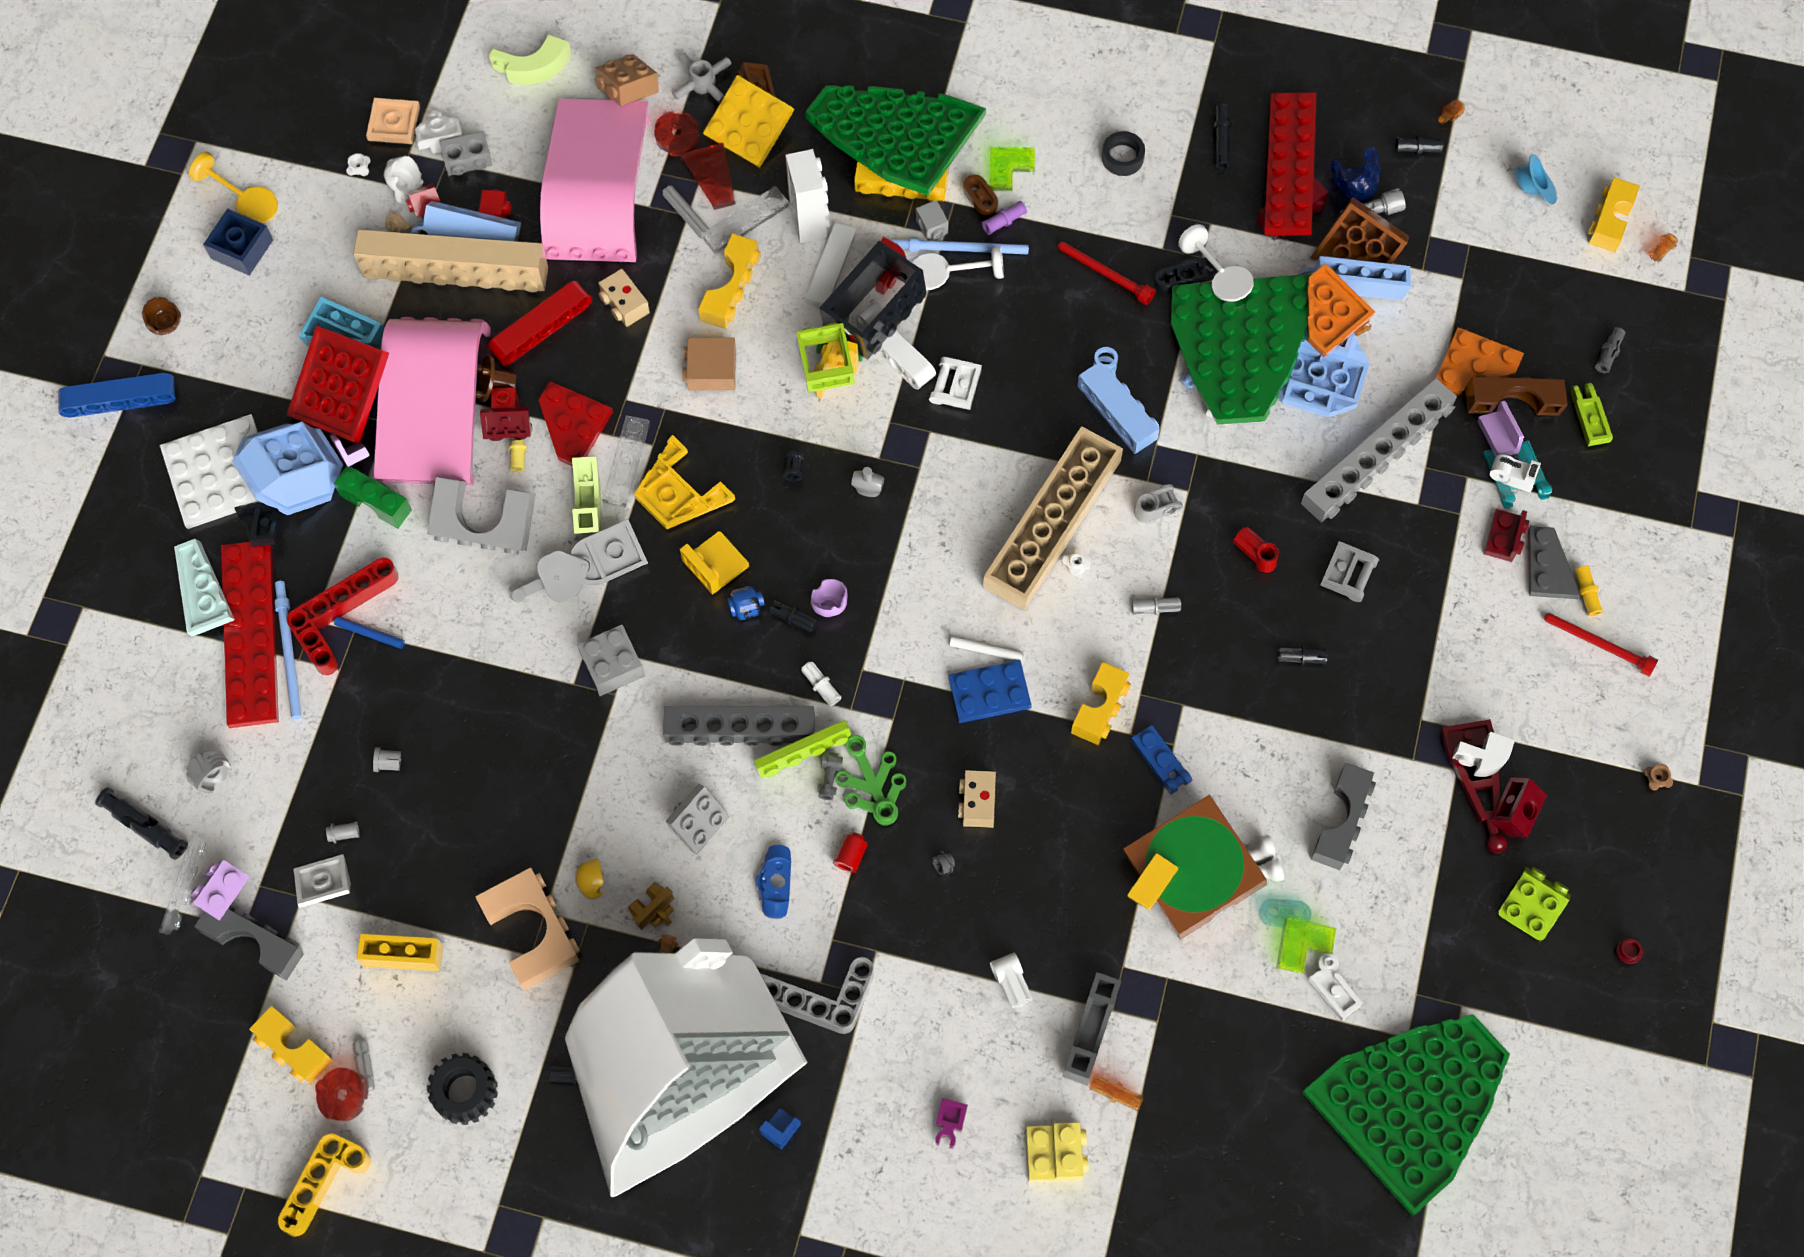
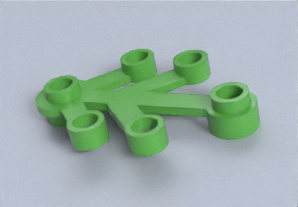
[835,735,906,825]

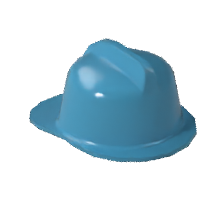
[1514,154,1557,204]

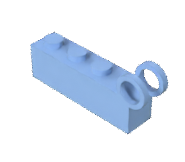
[410,201,521,242]
[1298,256,1411,300]
[1078,347,1159,454]

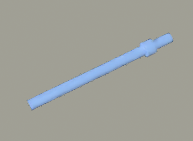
[891,237,1029,254]
[274,581,301,719]

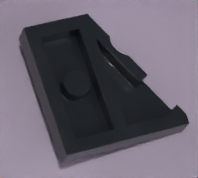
[234,503,282,547]

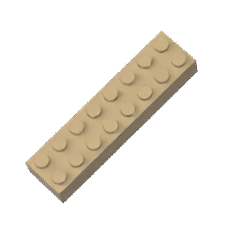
[353,230,549,292]
[983,426,1123,611]

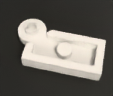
[1308,954,1363,1021]

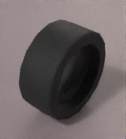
[1102,131,1145,176]

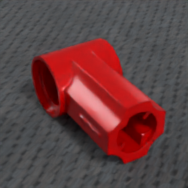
[1233,527,1279,573]

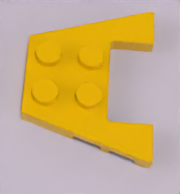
[634,435,735,530]

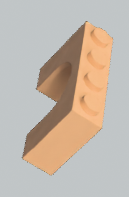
[475,868,580,991]

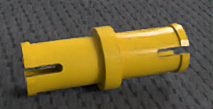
[1575,565,1603,616]

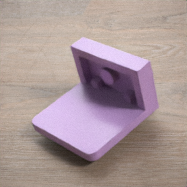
[189,860,249,921]

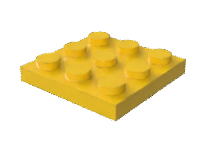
[703,75,795,168]

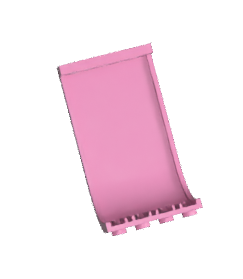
[540,98,650,262]
[374,317,491,485]

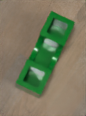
[333,466,412,529]

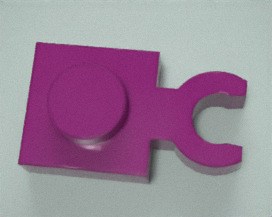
[935,1098,968,1149]

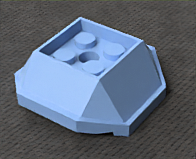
[1278,330,1369,417]
[232,422,343,515]

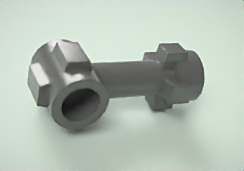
[817,752,843,800]

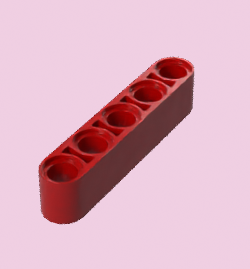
[488,281,592,366]

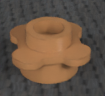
[1644,764,1673,791]

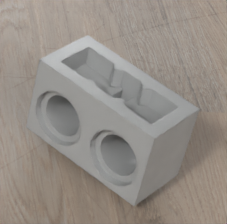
[439,131,493,176]

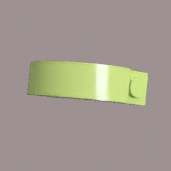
[489,35,571,85]
[572,456,601,533]

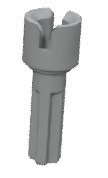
[1340,188,1406,215]

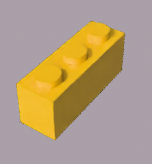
[357,934,443,972]

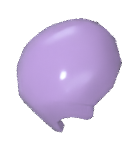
[811,579,848,617]

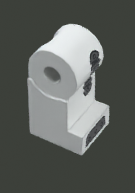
[1490,454,1541,493]

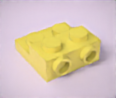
[1026,1122,1088,1182]

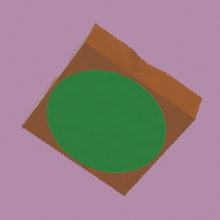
[1123,794,1267,940]

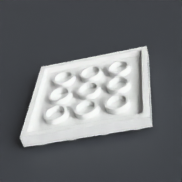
[160,414,262,529]

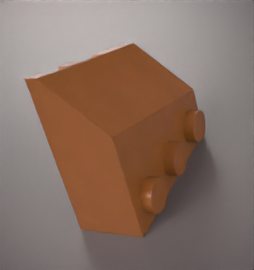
[1310,197,1409,264]

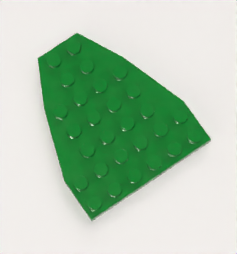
[806,86,986,196]
[1171,274,1312,425]
[1302,1014,1510,1216]

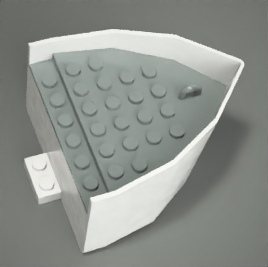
[565,938,807,1197]

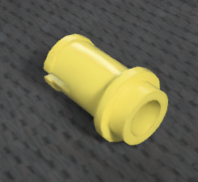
[508,440,527,472]

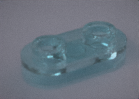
[1259,899,1311,928]

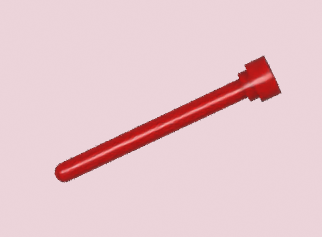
[1058,242,1156,305]
[1544,613,1659,677]

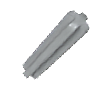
[663,186,710,239]

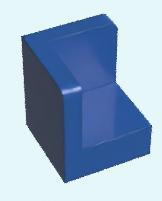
[759,1109,801,1150]

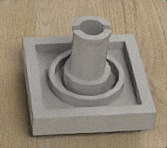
[665,783,729,854]

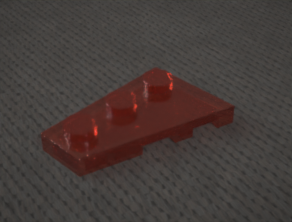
[680,143,736,210]

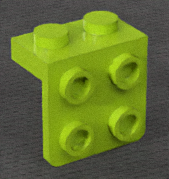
[1499,867,1571,941]

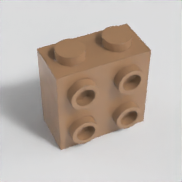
[595,54,659,106]
[682,337,736,390]

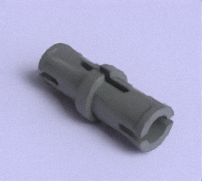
[1595,327,1626,373]

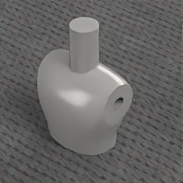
[851,467,884,497]

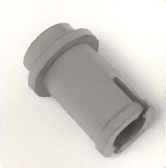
[326,822,360,844]

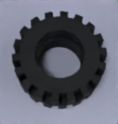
[427,1053,498,1125]

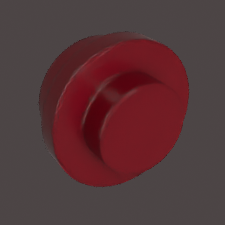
[1616,938,1643,964]

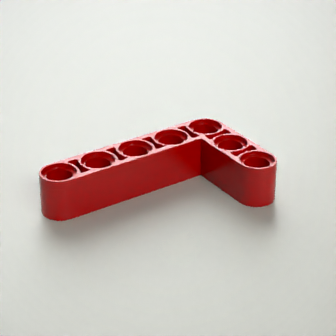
[287,558,399,675]

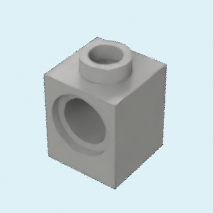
[916,200,948,241]

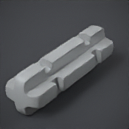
[353,1040,375,1092]

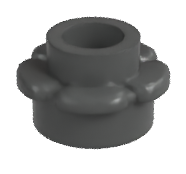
[932,851,955,875]

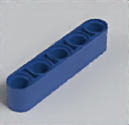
[58,373,175,418]

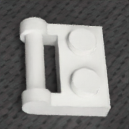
[929,357,982,410]

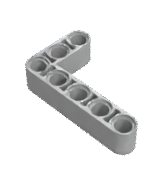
[760,957,874,1034]

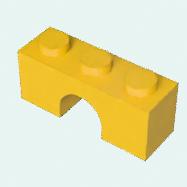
[1588,177,1640,252]
[1071,662,1131,745]
[249,1006,333,1084]

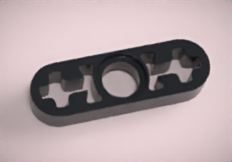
[1154,257,1219,292]

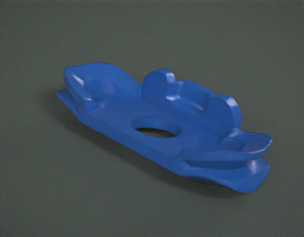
[755,845,791,919]

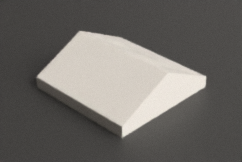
[294,854,351,908]

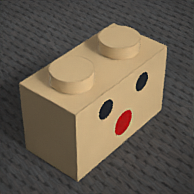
[599,269,650,327]
[958,770,996,828]

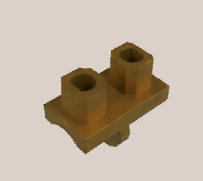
[628,882,675,931]

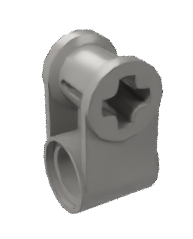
[1134,484,1183,523]

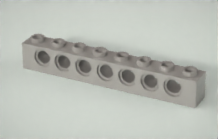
[1301,378,1457,523]

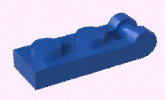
[1131,725,1192,795]

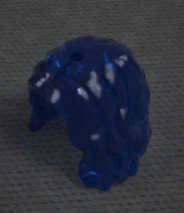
[1329,147,1381,201]

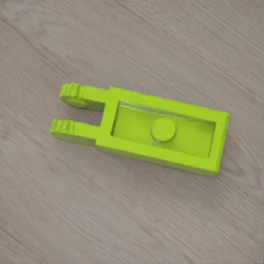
[1570,383,1613,446]

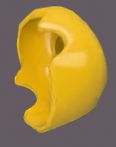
[575,858,604,900]

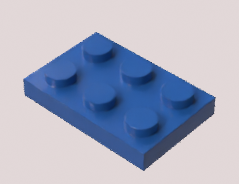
[948,660,1032,723]

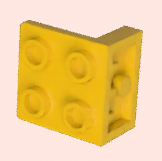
[813,341,859,399]
[680,531,749,595]

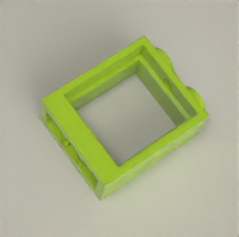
[796,323,855,393]

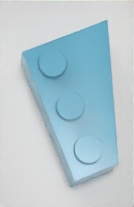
[298,297,385,349]

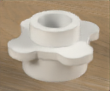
[346,154,371,176]
[1062,549,1091,576]

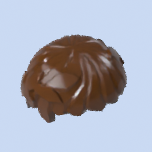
[142,297,181,335]

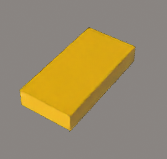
[1127,853,1178,911]

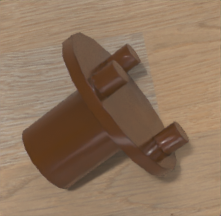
[476,355,516,402]

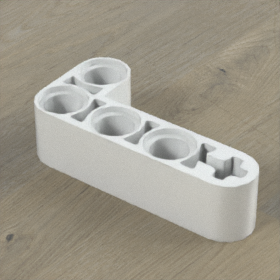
[857,302,936,389]

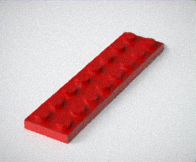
[1265,93,1316,235]
[221,542,279,728]

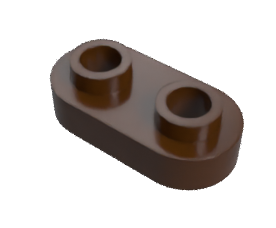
[963,174,998,215]

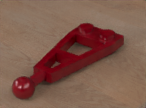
[1440,719,1507,854]

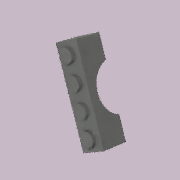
[1311,762,1376,870]
[194,905,304,981]
[1062,972,1121,1085]

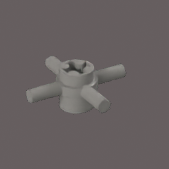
[673,53,731,103]

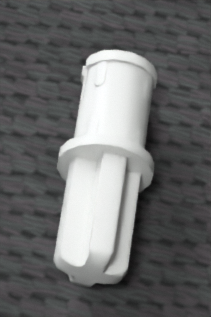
[801,661,842,707]

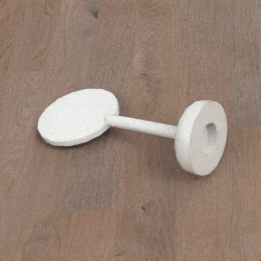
[1178,224,1254,302]
[912,246,1004,290]

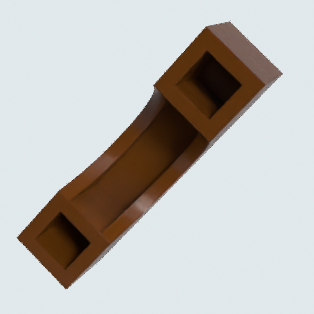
[1465,375,1568,416]

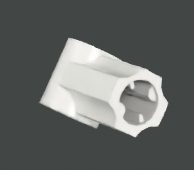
[990,953,1032,1008]

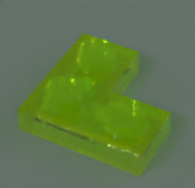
[990,147,1035,191]
[1276,917,1337,974]

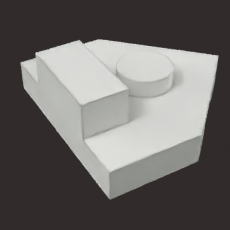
[415,110,463,154]

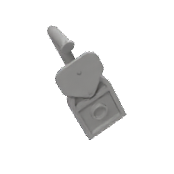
[510,519,648,603]

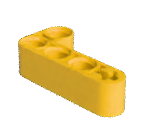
[278,1134,371,1236]

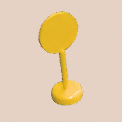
[189,152,278,223]

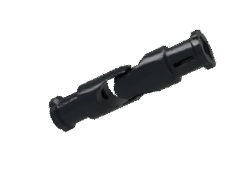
[95,787,188,860]

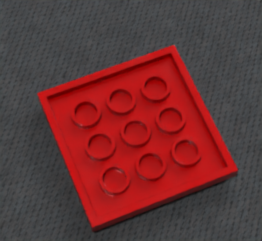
[287,326,389,443]

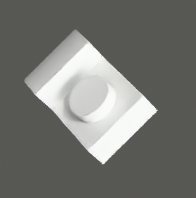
[1452,732,1515,777]

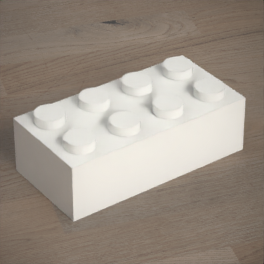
[786,149,830,243]

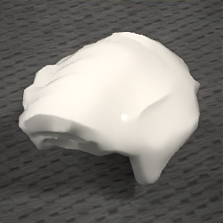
[384,156,423,205]

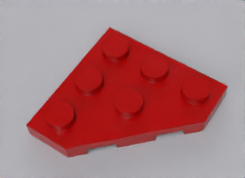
[539,381,613,467]

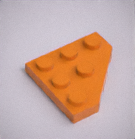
[1307,263,1375,357]
[1436,327,1524,396]

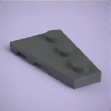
[1528,526,1581,599]

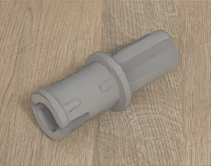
[1132,596,1181,615]

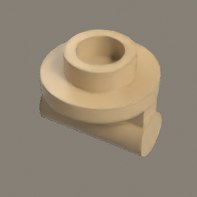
[385,212,412,233]

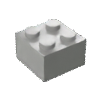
[577,625,645,696]

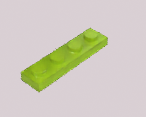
[754,720,852,779]

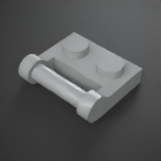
[1321,541,1379,602]

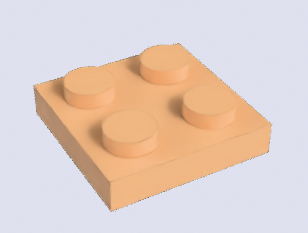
[366,98,420,144]

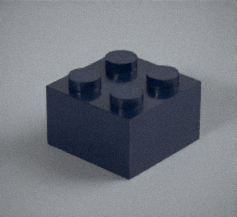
[203,208,273,276]

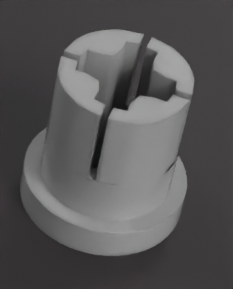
[373,747,401,772]

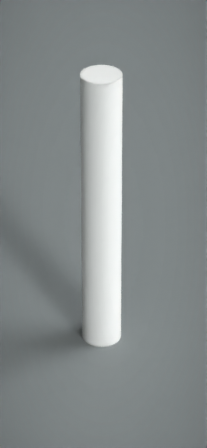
[950,636,1023,662]

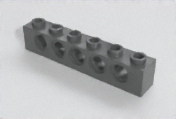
[663,706,815,746]

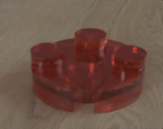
[654,111,700,156]
[315,1067,369,1122]

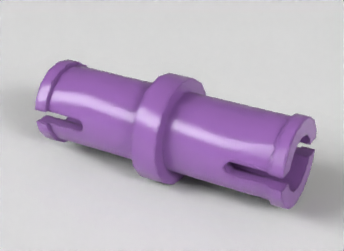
[982,201,1027,235]

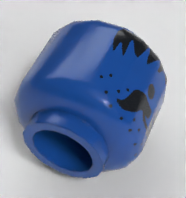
[727,586,765,620]

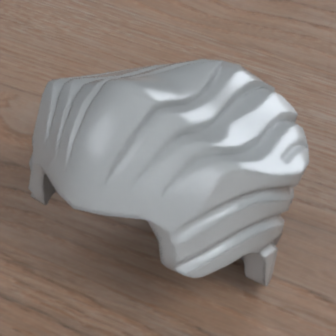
[186,750,232,793]

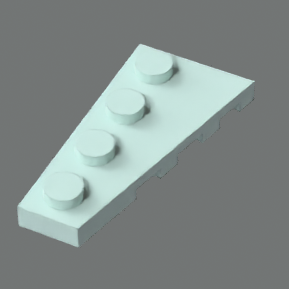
[174,539,235,636]

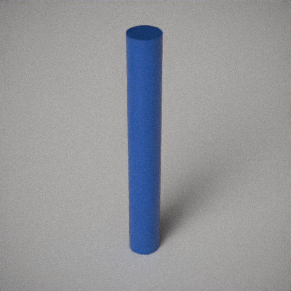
[334,616,405,649]

